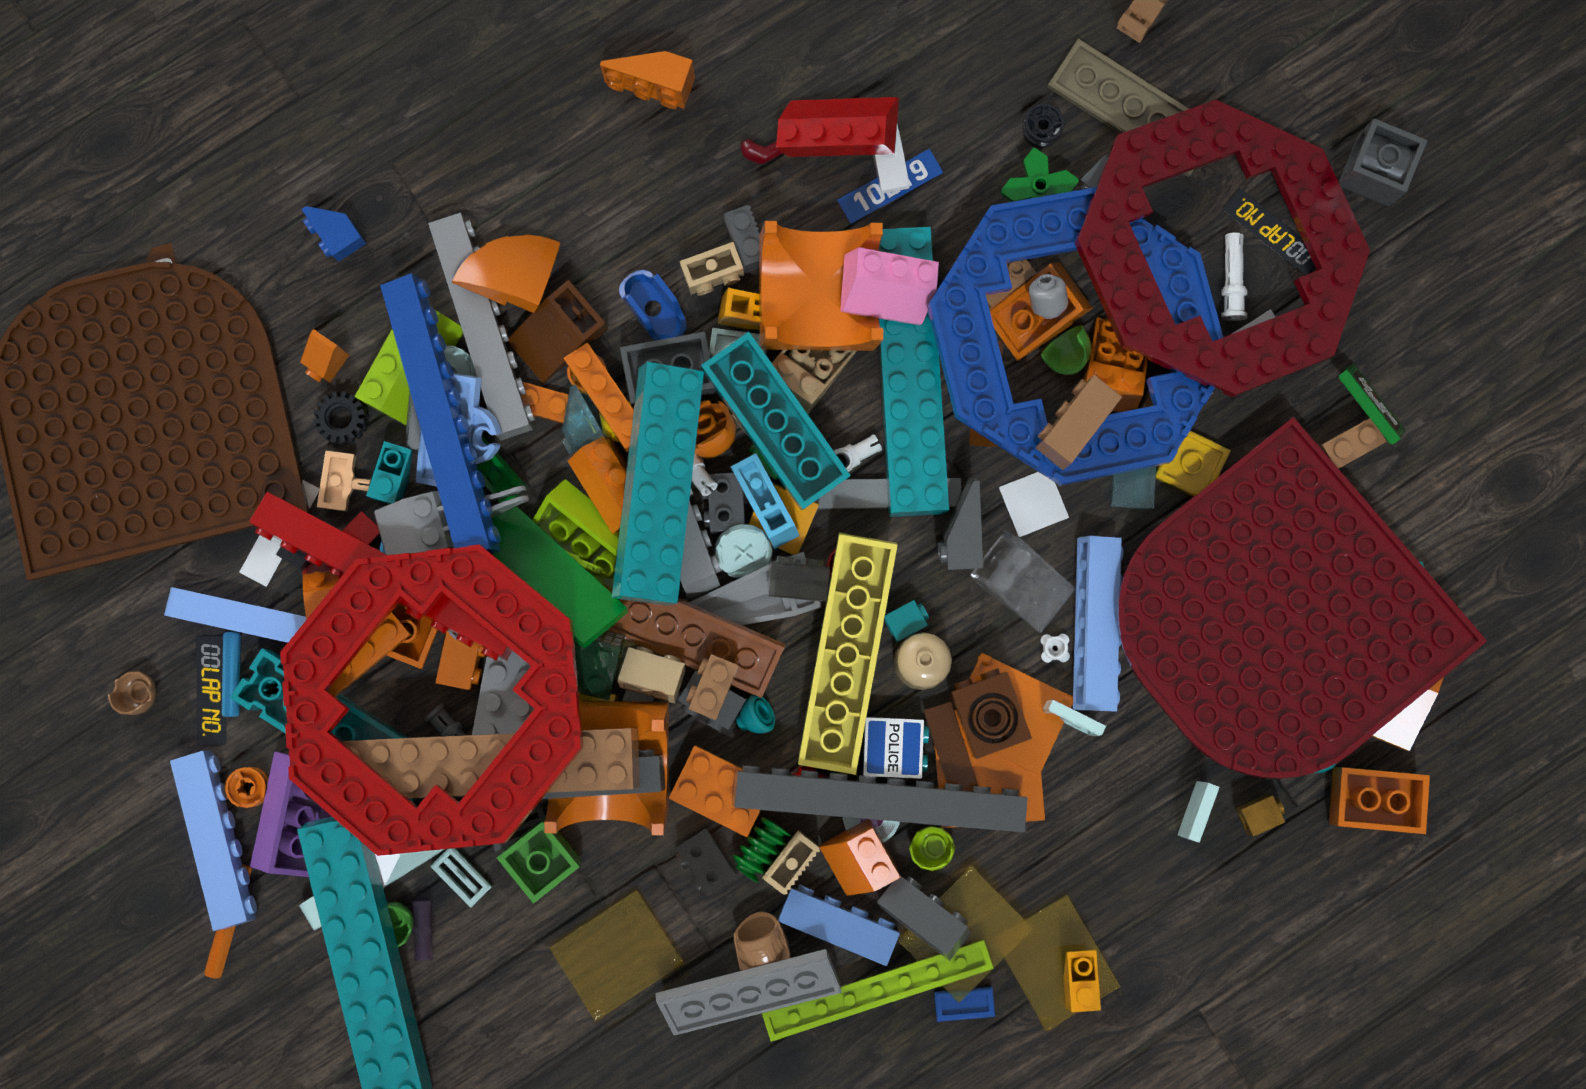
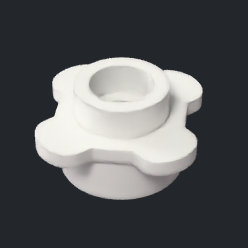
[1040,634,1070,663]

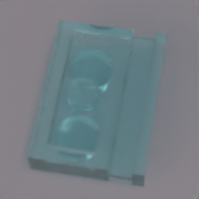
[1111,466,1156,510]

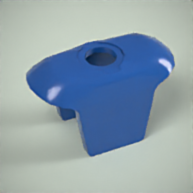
[619,269,686,341]

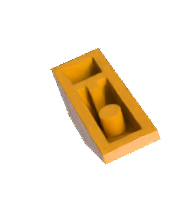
[718,288,760,330]

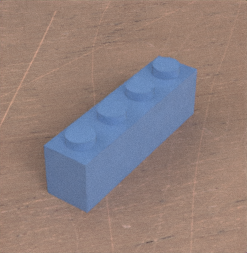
[778,884,900,966]

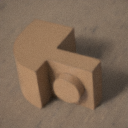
[1117,0,1168,43]

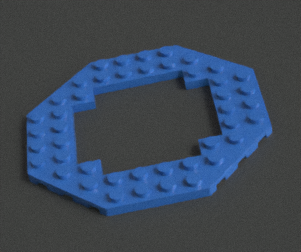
[927,187,1223,486]

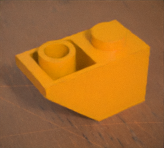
[1063,950,1101,1012]

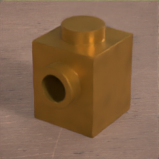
[1235,794,1285,837]

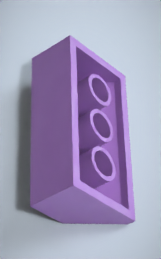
[250,752,331,877]

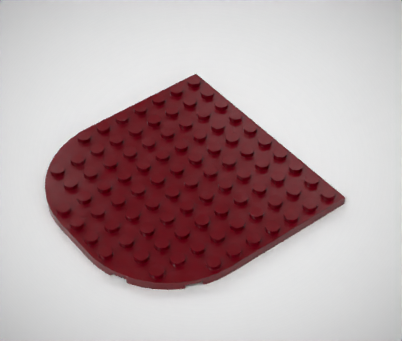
[1117,417,1487,779]

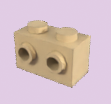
[680,242,744,296]
[618,647,685,704]

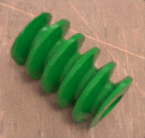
[732,817,793,883]

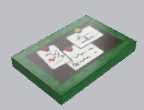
[1339,363,1406,445]

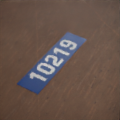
[837,149,943,224]

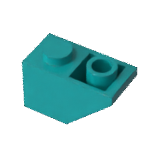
[366,441,412,505]

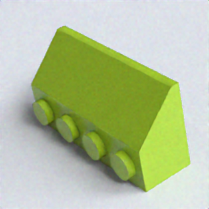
[355,309,463,425]
[532,479,619,593]

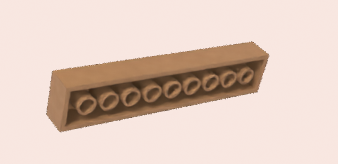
[342,728,640,798]

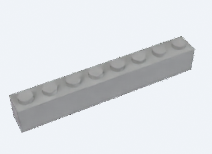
[428,213,535,441]

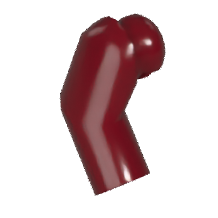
[740,140,783,164]

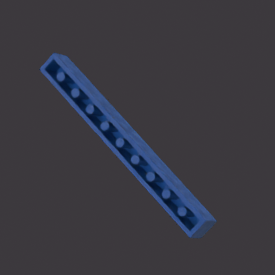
[380,273,501,554]

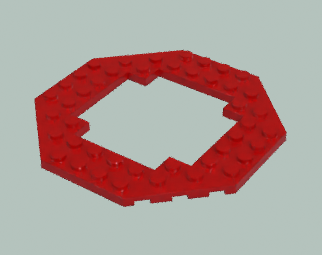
[280,544,583,856]

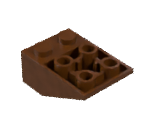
[507,280,608,384]

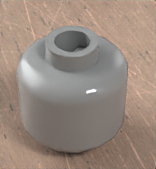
[1029,274,1068,319]

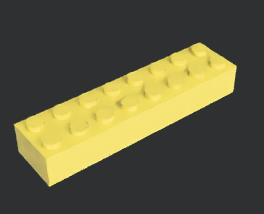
[798,533,897,775]

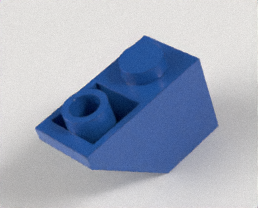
[301,206,367,262]

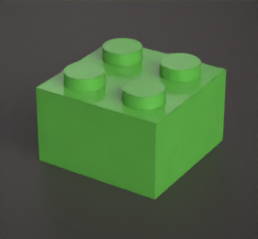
[497,816,582,904]

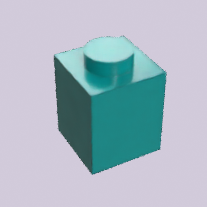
[884,600,929,643]

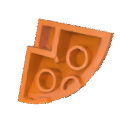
[451,235,560,313]

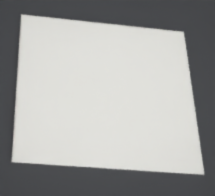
[999,472,1069,537]

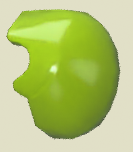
[909,826,955,871]

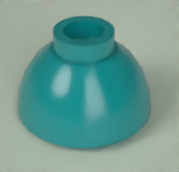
[736,694,775,734]

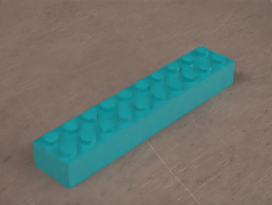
[878,227,949,517]
[297,817,433,1089]

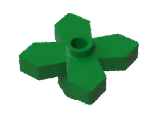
[1000,148,1079,202]

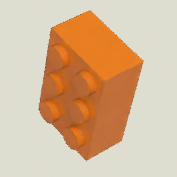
[669,745,760,837]
[1329,767,1430,834]

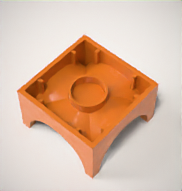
[759,221,883,351]
[544,700,669,835]

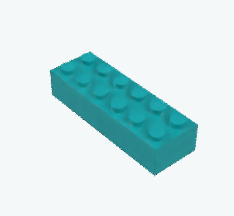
[701,332,851,510]

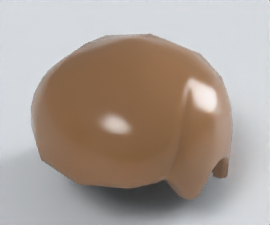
[108,671,157,715]

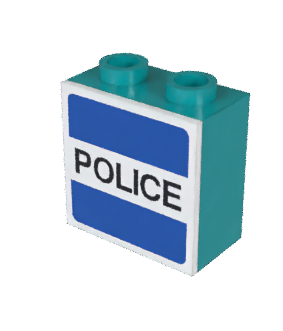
[862,717,929,778]

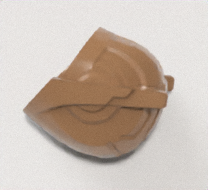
[733,912,791,971]

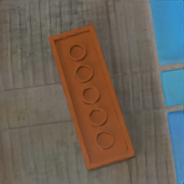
[606,598,785,698]

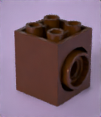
[949,668,1032,759]

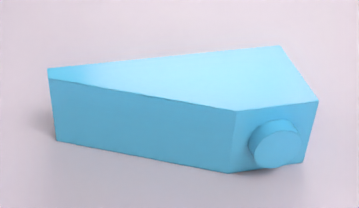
[731,453,800,549]

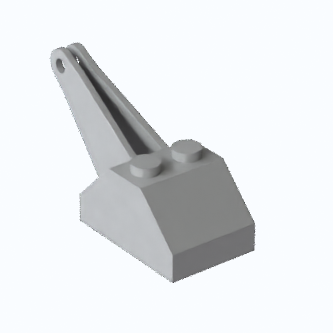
[374,486,529,555]

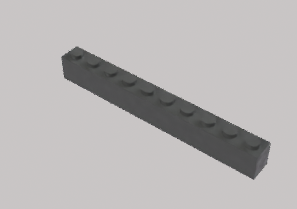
[732,765,1028,833]

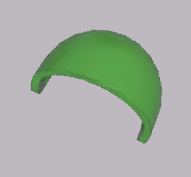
[1041,325,1091,375]

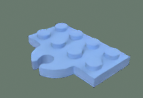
[416,373,502,486]

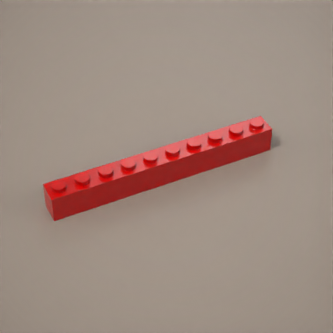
[249,492,512,661]

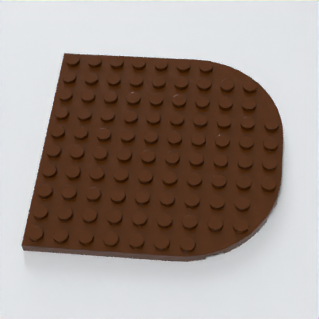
[0,262,310,581]

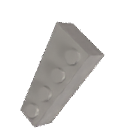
[680,489,721,602]

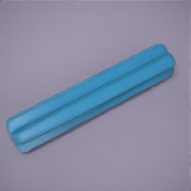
[222,632,241,717]

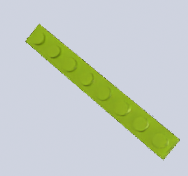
[762,939,994,1042]

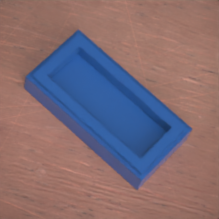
[934,986,995,1022]

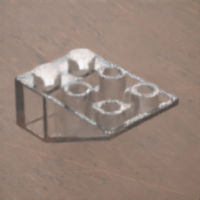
[970,531,1076,633]

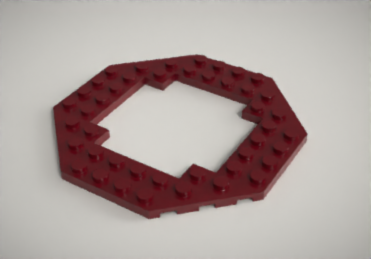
[1074,100,1370,397]

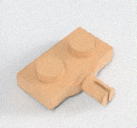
[317,451,371,512]

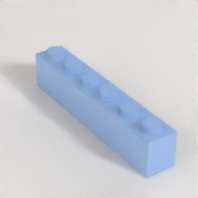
[1073,536,1124,711]
[170,751,257,931]

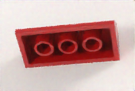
[776,97,899,157]

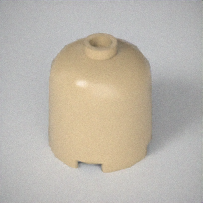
[893,633,952,690]

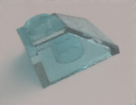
[561,384,605,455]

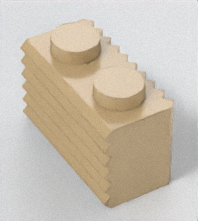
[763,830,820,895]

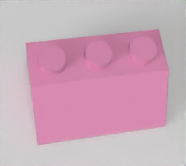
[840,247,939,325]

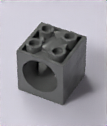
[1339,118,1428,207]

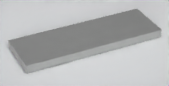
[656,949,842,1035]

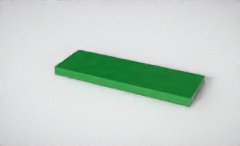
[491,506,628,649]

